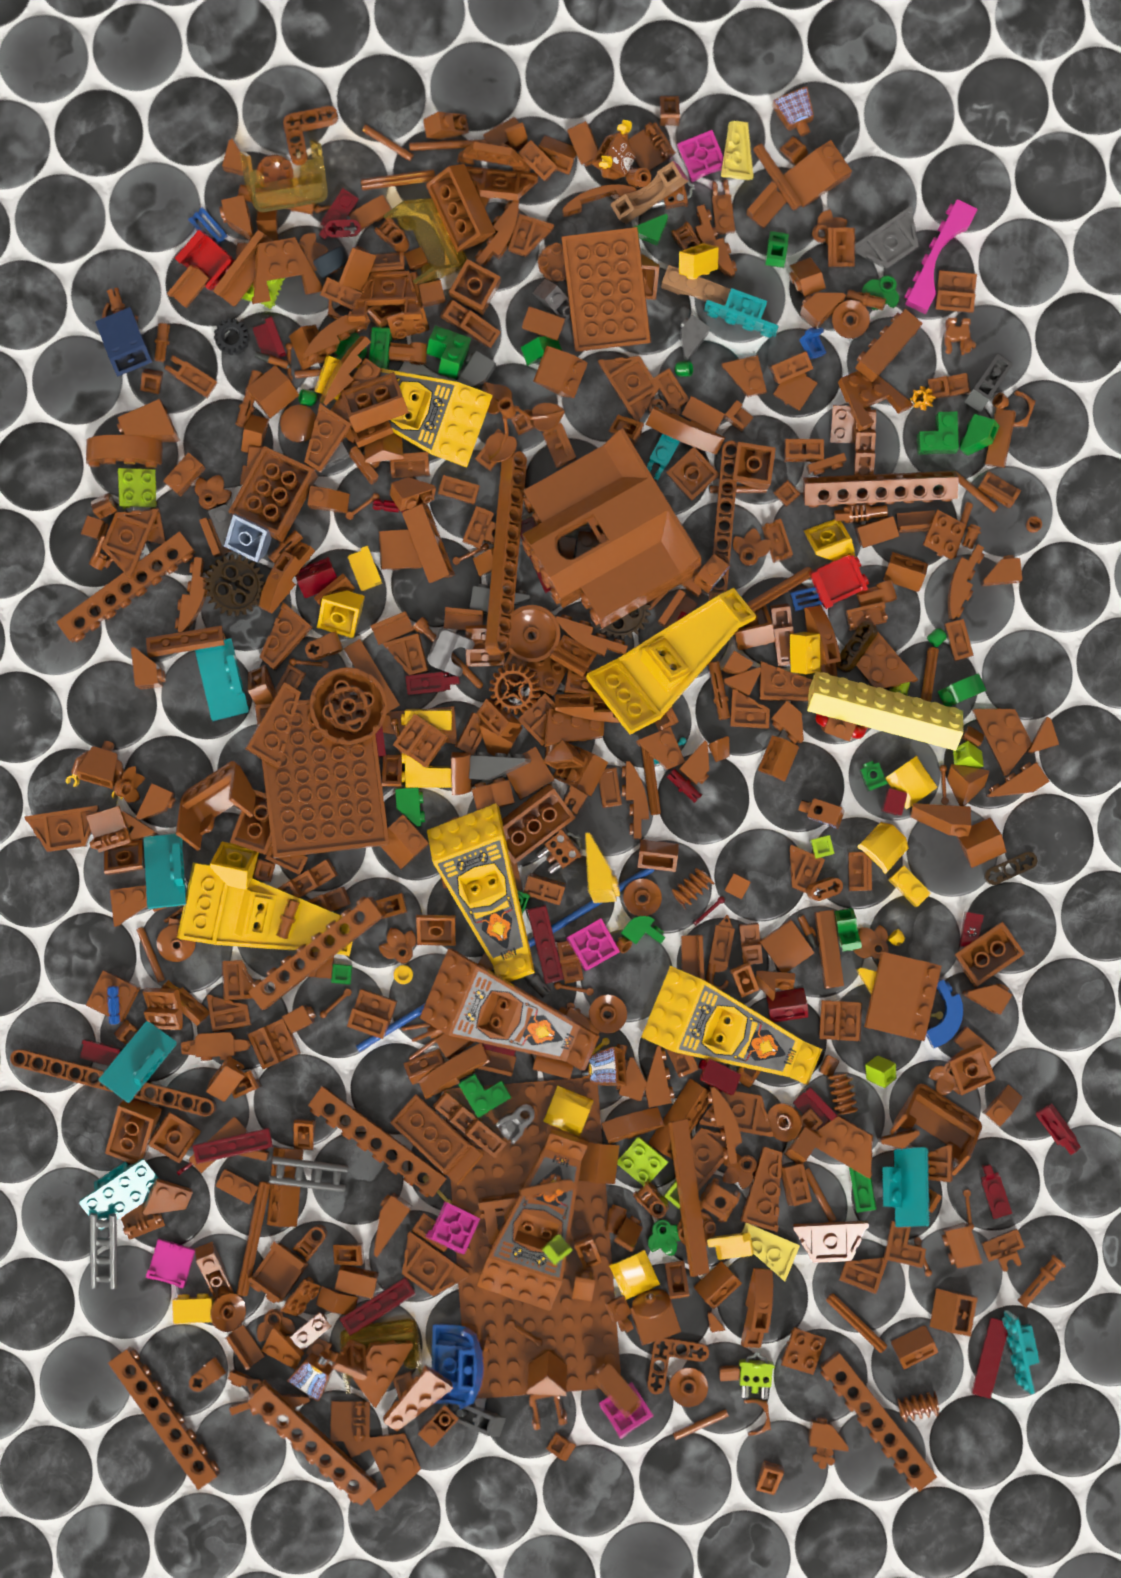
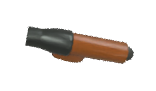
[255,351,291,369]
[797,913,818,949]

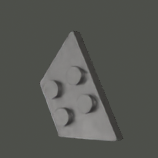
[855,206,918,270]

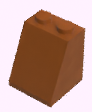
[117,399,180,442]

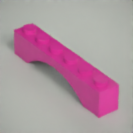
[904,199,977,314]

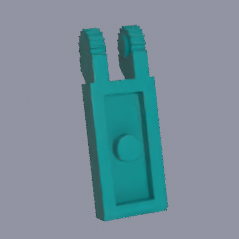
[647,434,680,480]

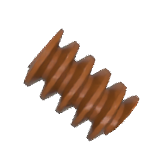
[672,868,715,909]
[828,1073,858,1115]
[897,1391,939,1422]

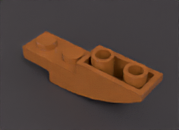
[475,200,519,268]
[695,204,737,279]
[302,315,370,362]
[259,541,315,614]
[948,544,985,620]
[175,557,208,633]
[804,605,841,677]
[556,615,628,657]
[622,761,649,839]
[707,1087,742,1164]
[740,1268,773,1348]

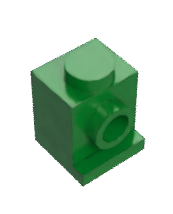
[859,761,887,791]

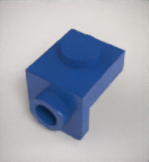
[799,327,826,359]

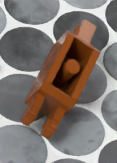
[181,1032,251,1061]

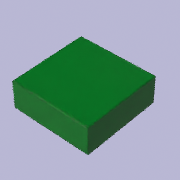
[331,963,353,984]

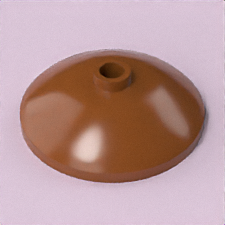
[509,605,560,663]

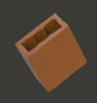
[595,1364,641,1419]

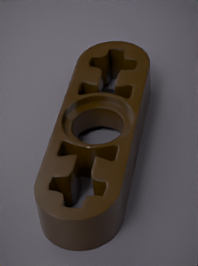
[836,621,878,672]
[984,852,1038,885]

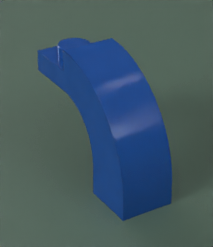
[926,979,963,1049]

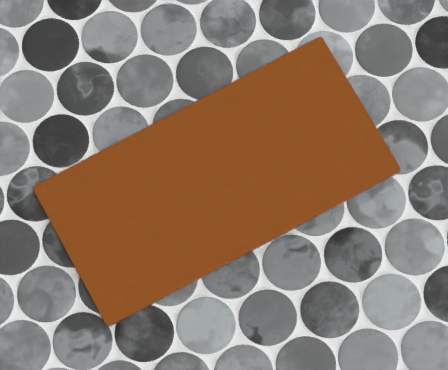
[444,1078,621,1399]

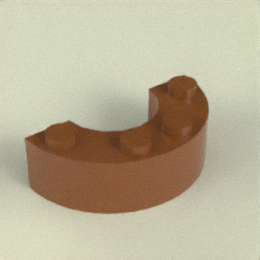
[86,435,163,468]

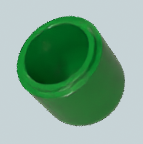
[674,361,693,377]
[298,389,318,406]
[927,628,947,647]

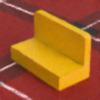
[348,546,383,591]
[707,1232,754,1260]

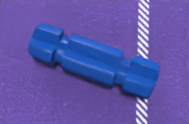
[107,986,120,1024]

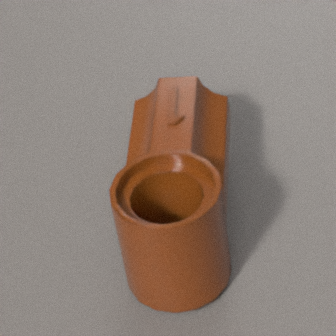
[389,342,428,365]
[857,580,898,607]

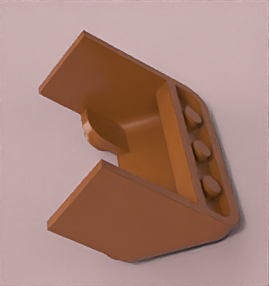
[176,761,256,851]
[890,1084,982,1176]

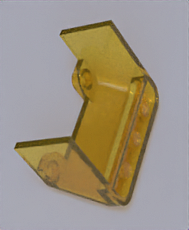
[240,140,328,212]
[383,198,467,284]
[340,1319,423,1394]

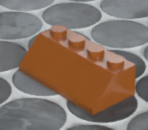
[426,164,496,252]
[502,784,575,864]

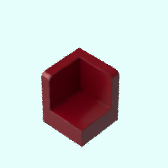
[881,788,907,816]

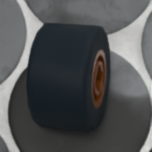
[313,246,348,278]

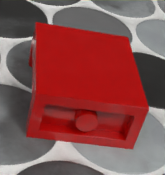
[175,230,235,290]
[808,553,869,609]

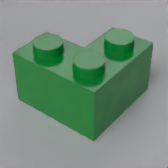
[426,326,471,379]
[917,412,959,454]
[458,1073,512,1118]

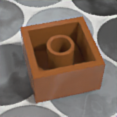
[449,259,501,315]

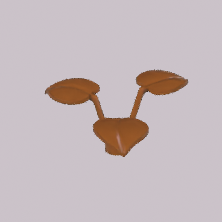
[482,382,565,462]

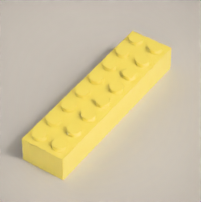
[807,671,963,750]

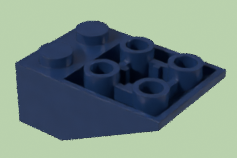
[95,307,154,377]

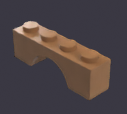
[610,161,689,224]
[661,265,731,306]

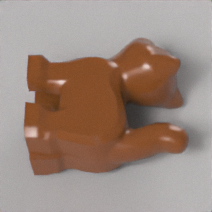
[944,318,976,356]

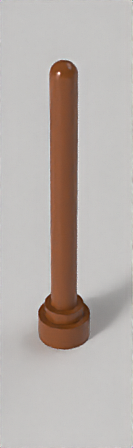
[413,617,483,689]

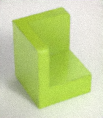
[953,741,984,769]
[809,835,834,859]
[866,1056,897,1088]
[663,1179,680,1208]
[541,1235,573,1265]

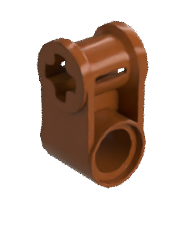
[374,217,410,253]
[670,221,701,251]
[305,632,344,661]
[633,1180,669,1218]
[292,1225,327,1262]
[189,1357,227,1392]

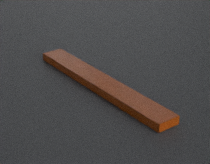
[668,1119,710,1277]

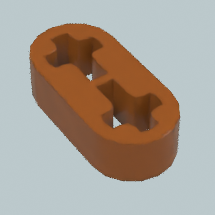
[807,877,843,901]

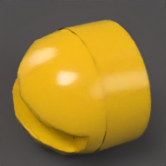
[888,929,905,946]

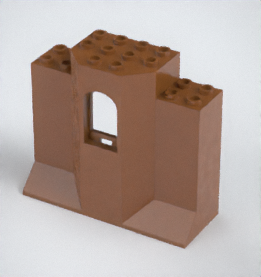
[522,428,701,629]

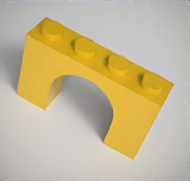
[401,709,452,788]

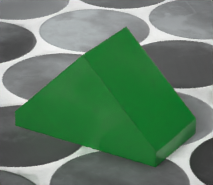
[632,214,668,246]
[521,336,562,366]

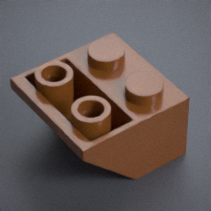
[553,744,608,796]
[929,1288,977,1337]

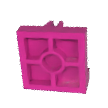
[677,130,724,183]
[566,919,620,971]
[426,1202,480,1254]
[146,1238,195,1288]
[599,1382,653,1439]

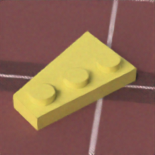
[721,121,754,180]
[741,1223,800,1281]

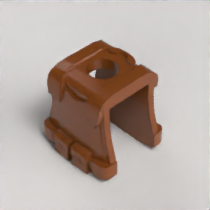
[700,1178,740,1223]
[530,1394,567,1430]

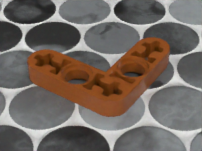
[283,106,338,166]
[647,1337,709,1394]

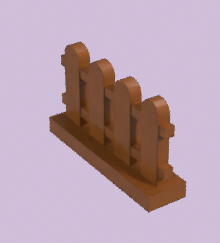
[478,1193,549,1245]

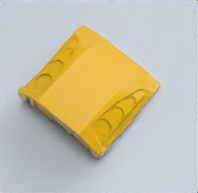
[885,756,938,810]
[858,822,908,874]
[543,1086,594,1137]
[609,1249,660,1300]

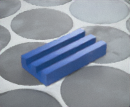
[188,207,228,244]
[790,587,822,612]

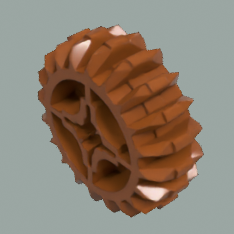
[489,662,541,715]

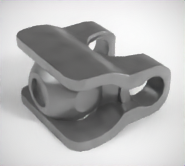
[427,628,475,676]
[495,1104,535,1144]

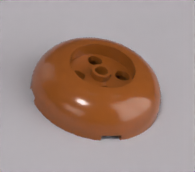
[310,668,387,745]

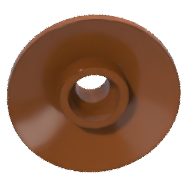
[832,300,870,339]
[623,879,662,916]
[157,924,196,962]
[589,995,627,1033]
[767,1103,802,1142]
[633,1289,671,1319]
[210,1293,246,1332]
[669,1368,708,1407]

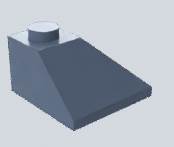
[224,513,272,563]

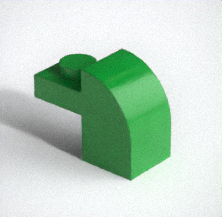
[765,231,789,268]
[938,673,987,707]
[834,908,862,951]
[621,916,665,944]

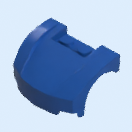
[431,1323,484,1409]

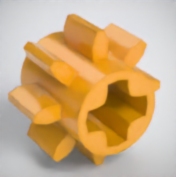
[910,386,936,411]

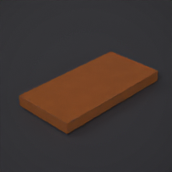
[390,1094,472,1175]

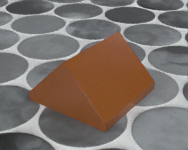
[339,246,376,291]
[957,817,1006,868]
[104,839,145,875]
[416,915,456,946]
[579,1141,620,1184]
[527,1351,567,1396]

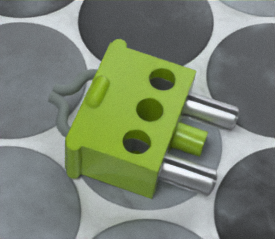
[739,1352,775,1399]

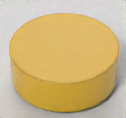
[394,965,413,984]

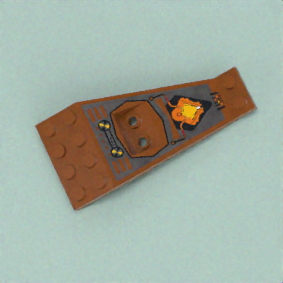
[420,949,600,1070]
[477,1129,588,1311]

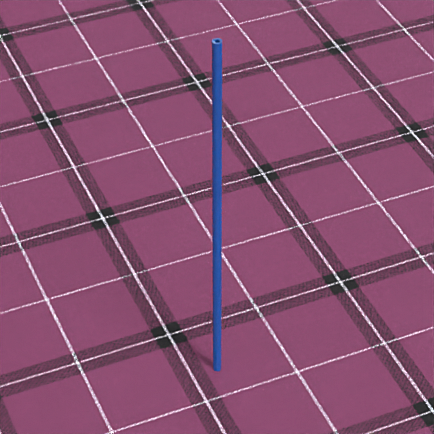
[356,868,654,1052]

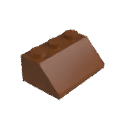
[340,372,409,433]
[955,922,1025,988]

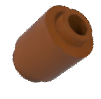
[626,167,651,187]

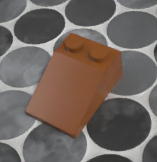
[783,140,852,208]
[230,789,272,855]
[105,1098,162,1164]
[374,1193,413,1257]

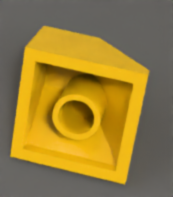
[804,519,856,561]
[317,591,365,638]
[210,841,259,890]

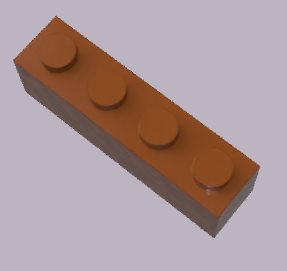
[855,309,923,383]

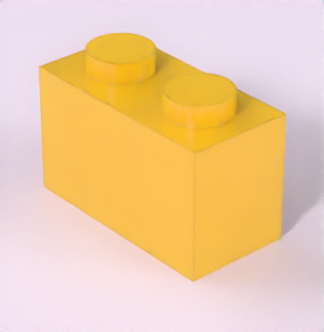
[679,243,719,279]
[790,632,821,674]
[888,866,931,907]
[172,1293,214,1324]

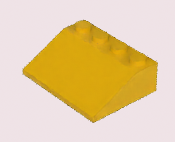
[585,833,620,903]

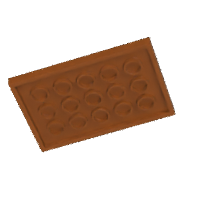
[562,227,651,352]

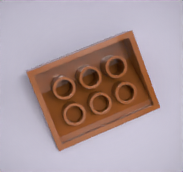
[228,446,318,542]
[864,951,942,1041]

